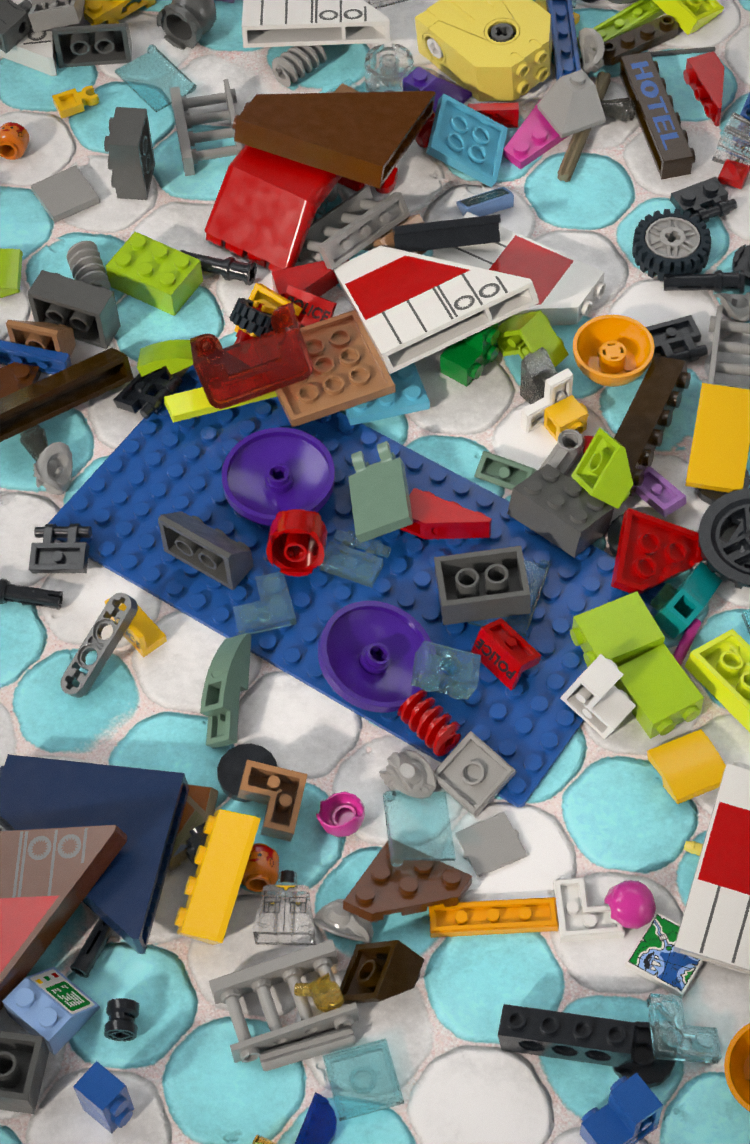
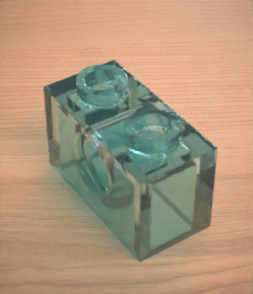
[411,640,481,700]

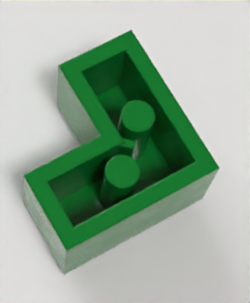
[440,323,500,387]

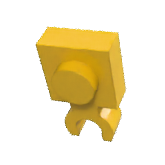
[52,85,99,119]

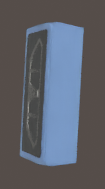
[456,187,514,217]

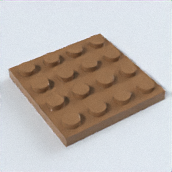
[254,310,396,428]

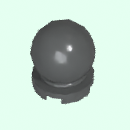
[156,0,216,50]

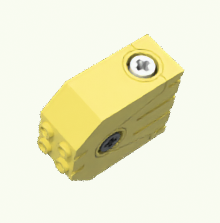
[415,0,552,101]

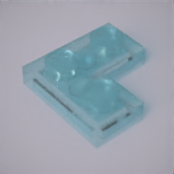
[233,571,297,635]
[646,993,722,1064]

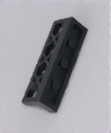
[392,214,501,252]

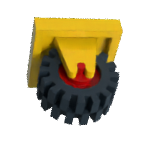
[229,283,302,341]

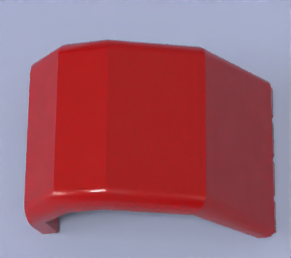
[204,145,365,271]

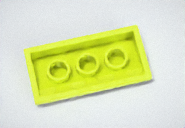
[652,0,724,35]
[684,629,750,732]

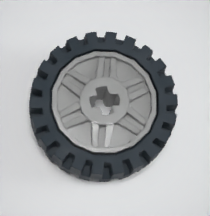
[632,209,711,281]

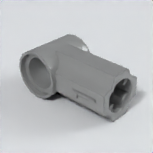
[539,429,583,475]

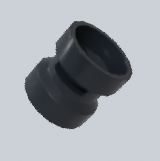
[104,998,140,1041]

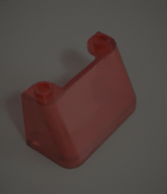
[190,302,313,409]

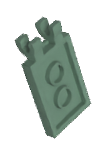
[348,441,413,543]

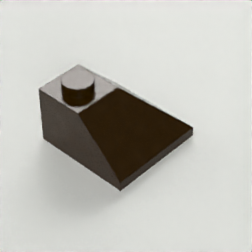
[339,940,424,1004]

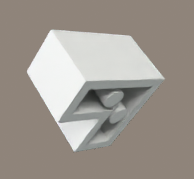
[560,654,636,739]

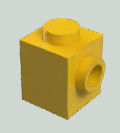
[544,395,589,441]

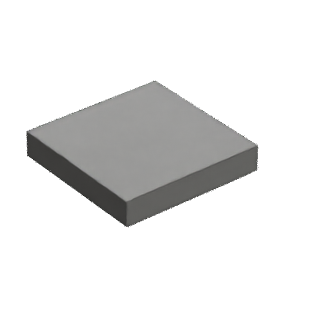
[31,165,100,223]
[434,731,517,818]

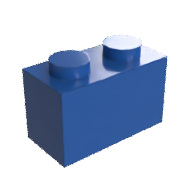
[73,1061,135,1134]

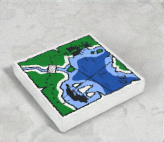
[625,912,704,999]

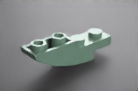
[200,633,251,748]

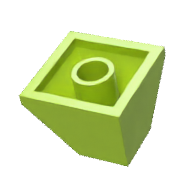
[571,427,633,509]

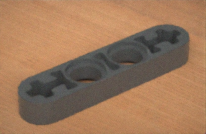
[61,592,138,698]

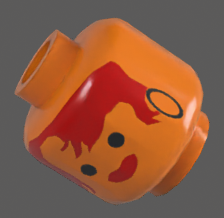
[0,122,30,160]
[241,843,279,892]

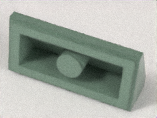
[474,451,538,490]

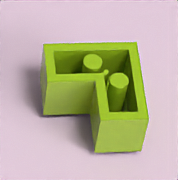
[498,310,569,376]

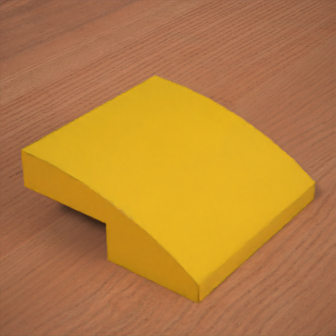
[647,729,726,804]

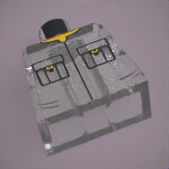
[712,112,750,166]
[253,870,316,945]

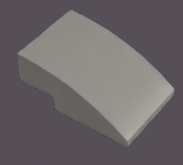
[28,0,85,33]

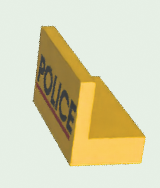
[105,598,167,658]

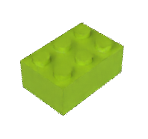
[106,231,203,316]

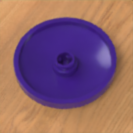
[222,427,335,526]
[318,601,436,713]

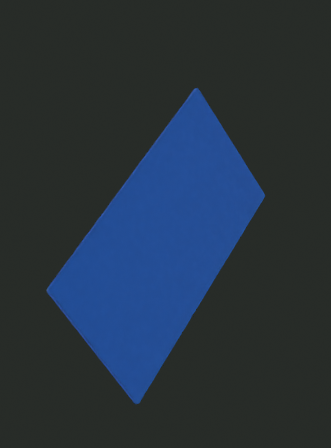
[48,346,674,807]

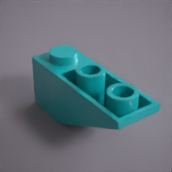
[653,561,722,639]

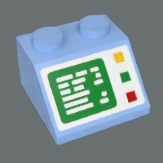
[2,967,100,1056]

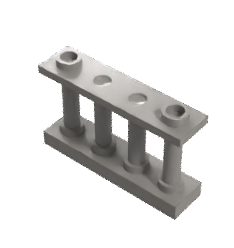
[170,79,245,176]
[298,186,410,270]
[702,306,750,390]
[209,939,359,1063]

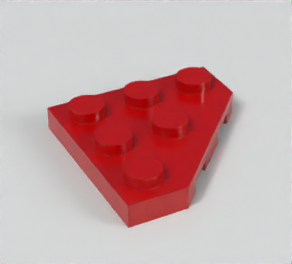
[611,508,703,595]

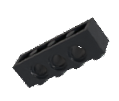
[498,1004,637,1069]

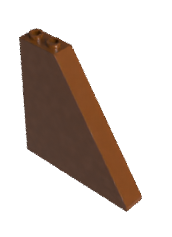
[232,91,436,189]

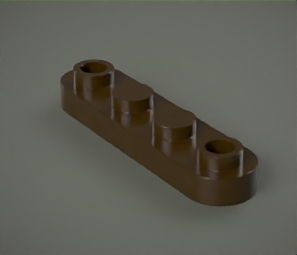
[602,15,679,66]

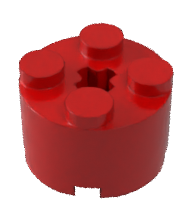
[266,509,327,577]

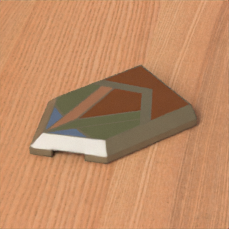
[168,784,218,872]

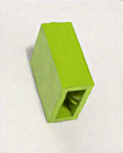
[570,591,665,667]
[614,643,704,739]

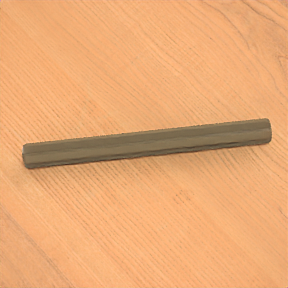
[557,71,611,182]

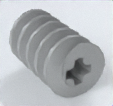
[272,45,327,87]
[66,241,111,290]

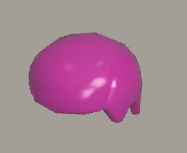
[316,791,365,837]
[604,880,656,929]

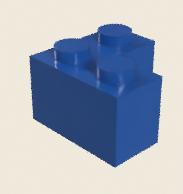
[580,1073,663,1144]

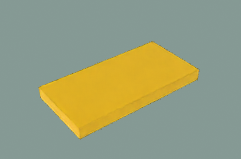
[685,383,750,493]

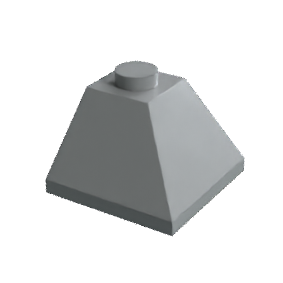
[537,69,606,138]

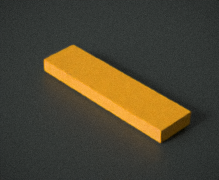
[429,897,558,938]

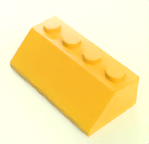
[174,809,261,945]

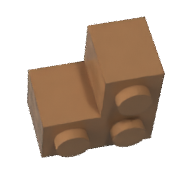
[237,760,308,841]

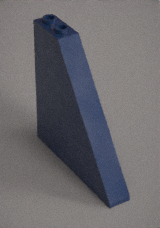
[0,754,189,954]

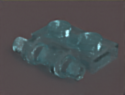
[319,530,391,588]

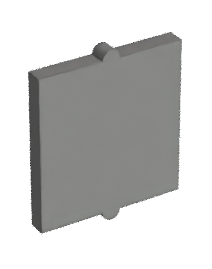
[455,812,527,878]

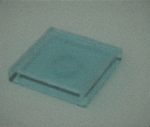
[322,1038,404,1121]

